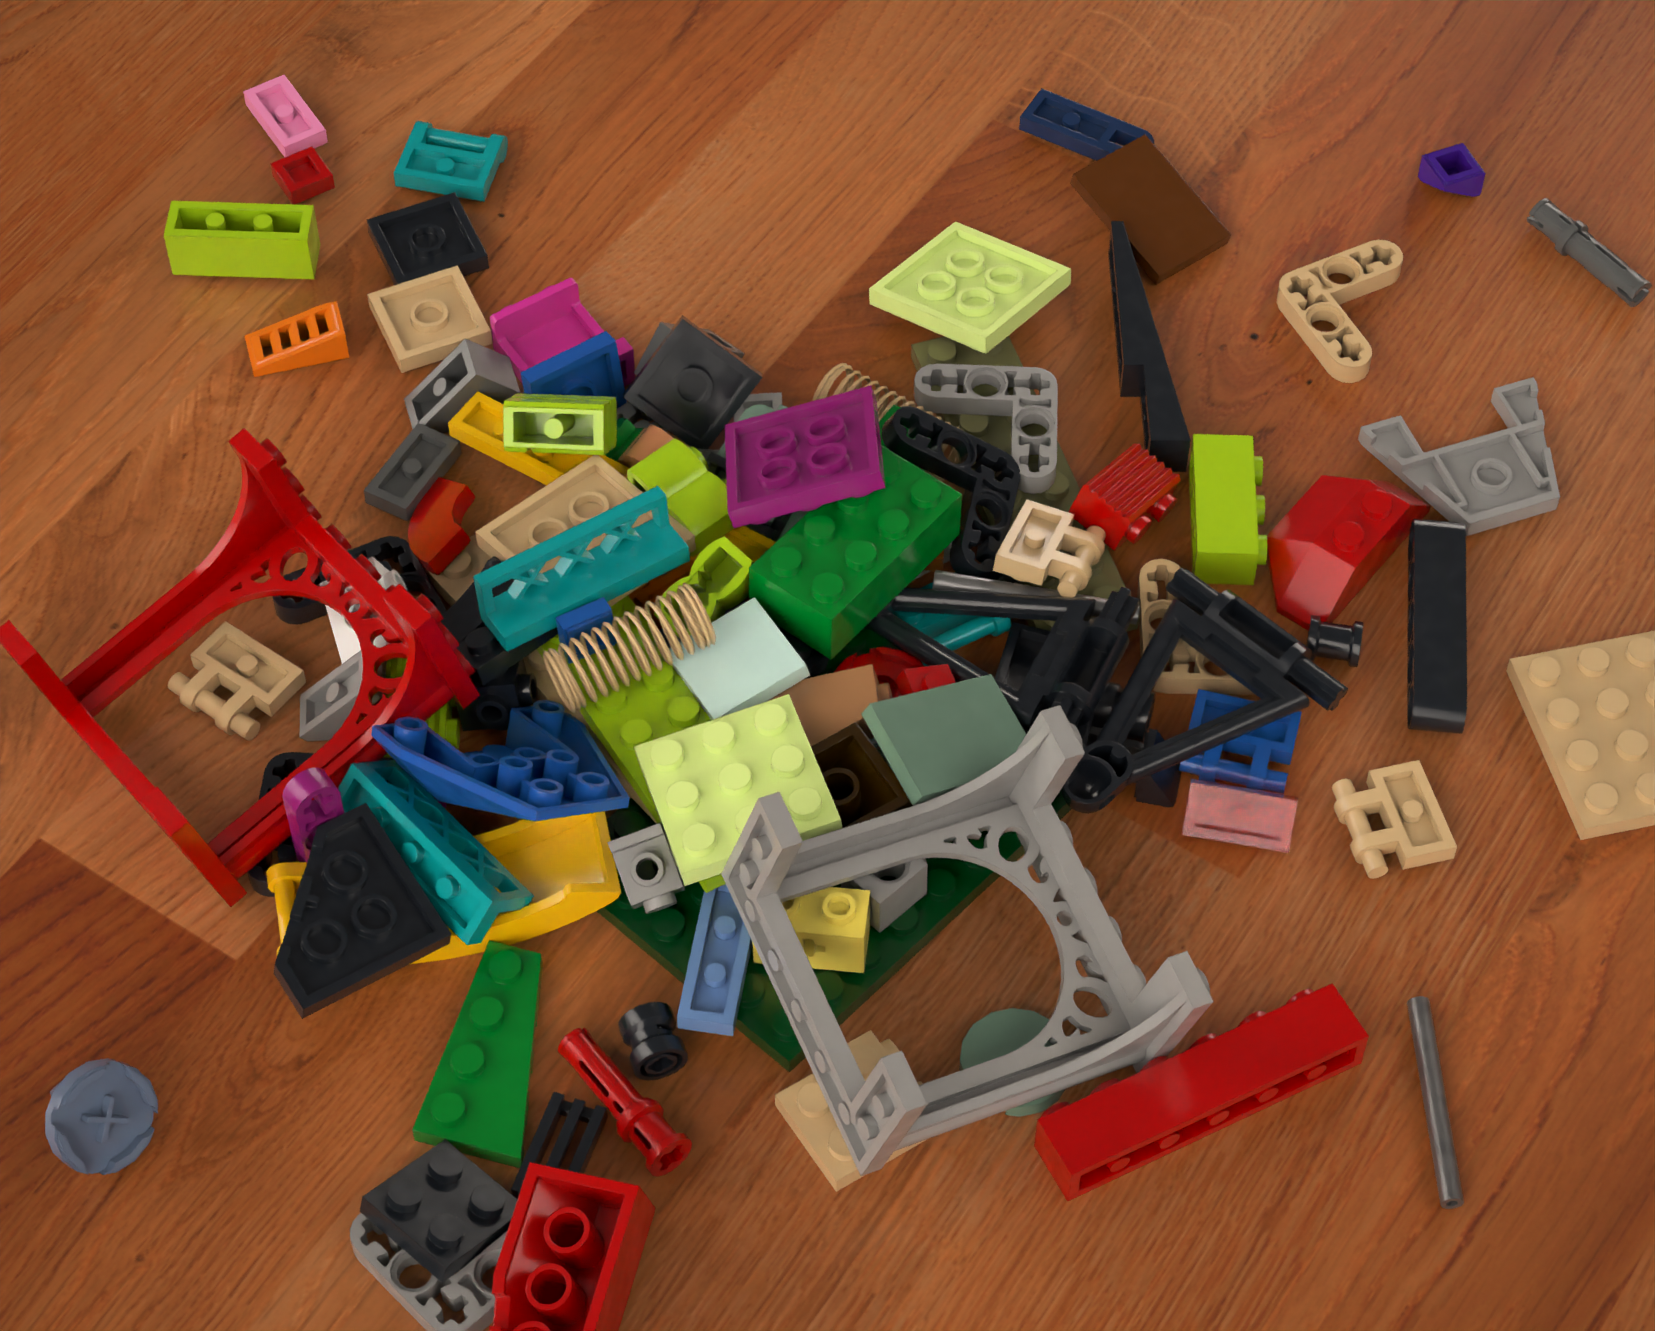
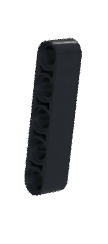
[1407,519,1467,734]

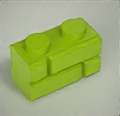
[503,393,617,455]

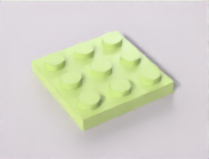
[869,221,1071,354]
[634,694,843,886]

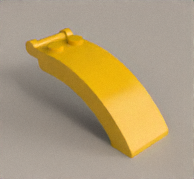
[266,811,621,964]

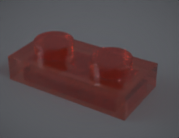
[1182,779,1298,853]

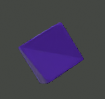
[1418,143,1486,197]

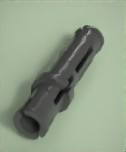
[1527,198,1652,307]

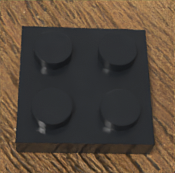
[366,192,489,285]
[623,315,763,449]
[360,1139,517,1283]

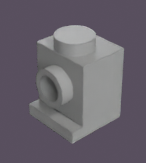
[608,823,685,914]

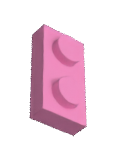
[243,75,328,157]

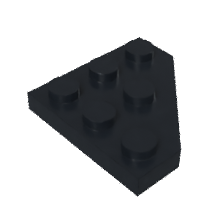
[274,803,451,1019]

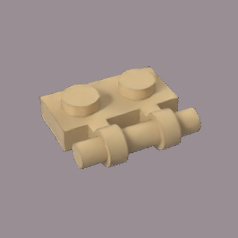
[993,499,1106,598]
[168,621,306,741]
[1332,760,1457,879]

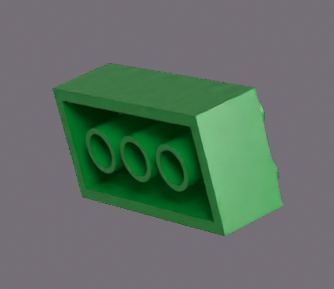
[749,445,962,660]

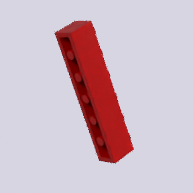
[1034,983,1369,1201]

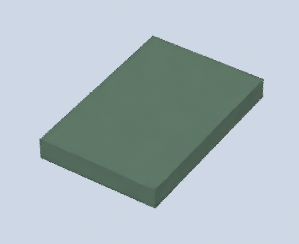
[861,674,1026,806]

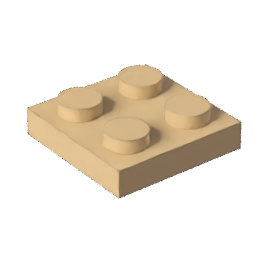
[367,265,493,373]

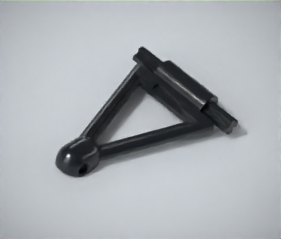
[1061,568,1348,814]
[863,587,1140,729]

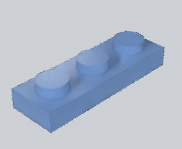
[677,884,752,1036]

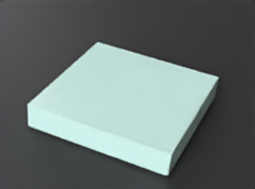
[669,597,810,720]

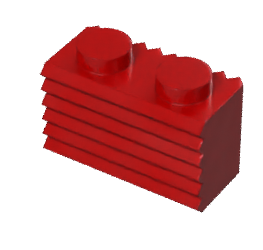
[1068,443,1181,551]

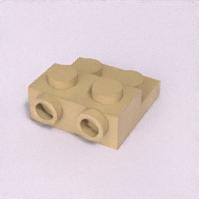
[775,1030,926,1192]

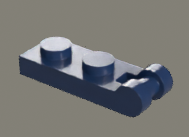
[1019,88,1155,161]

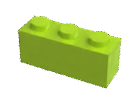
[164,201,321,279]
[1188,434,1267,585]

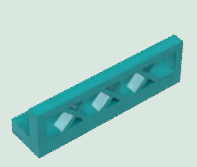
[473,486,690,652]
[338,760,534,945]

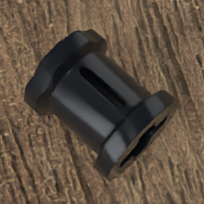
[1306,615,1363,667]

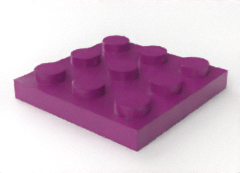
[725,385,886,528]

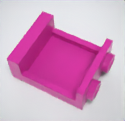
[490,278,635,387]

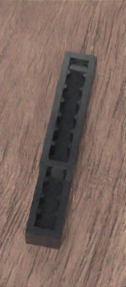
[1108,221,1191,472]

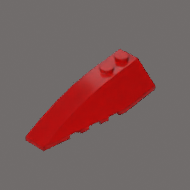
[489,1162,656,1331]

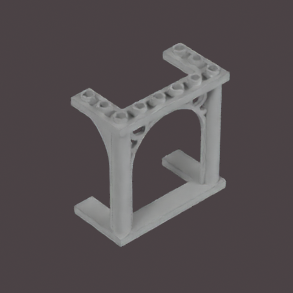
[721,705,1213,1176]

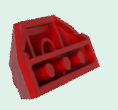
[1267,475,1431,630]

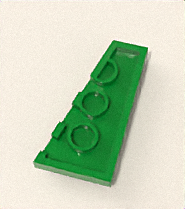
[412,940,543,1168]

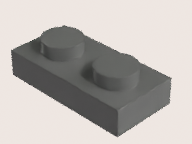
[364,423,462,522]

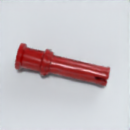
[558,1028,692,1177]

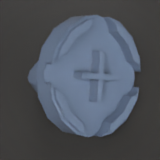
[45,1058,158,1175]

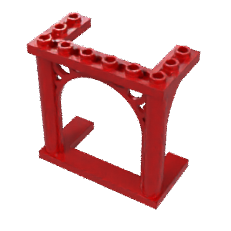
[0,428,480,907]

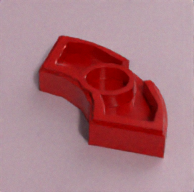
[408,477,476,576]

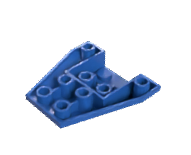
[371,700,630,821]

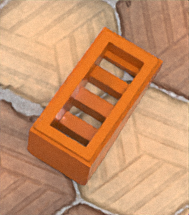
[245,301,349,377]

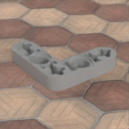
[914,363,1058,494]
[350,1213,507,1331]

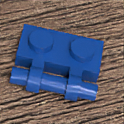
[1179,689,1302,794]

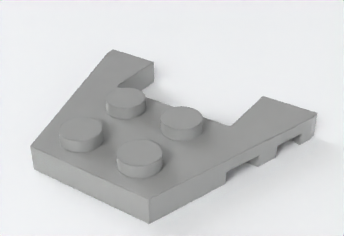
[1358,377,1560,536]

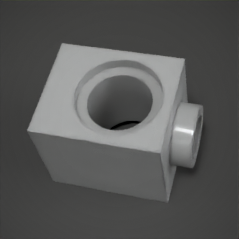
[841,859,928,933]

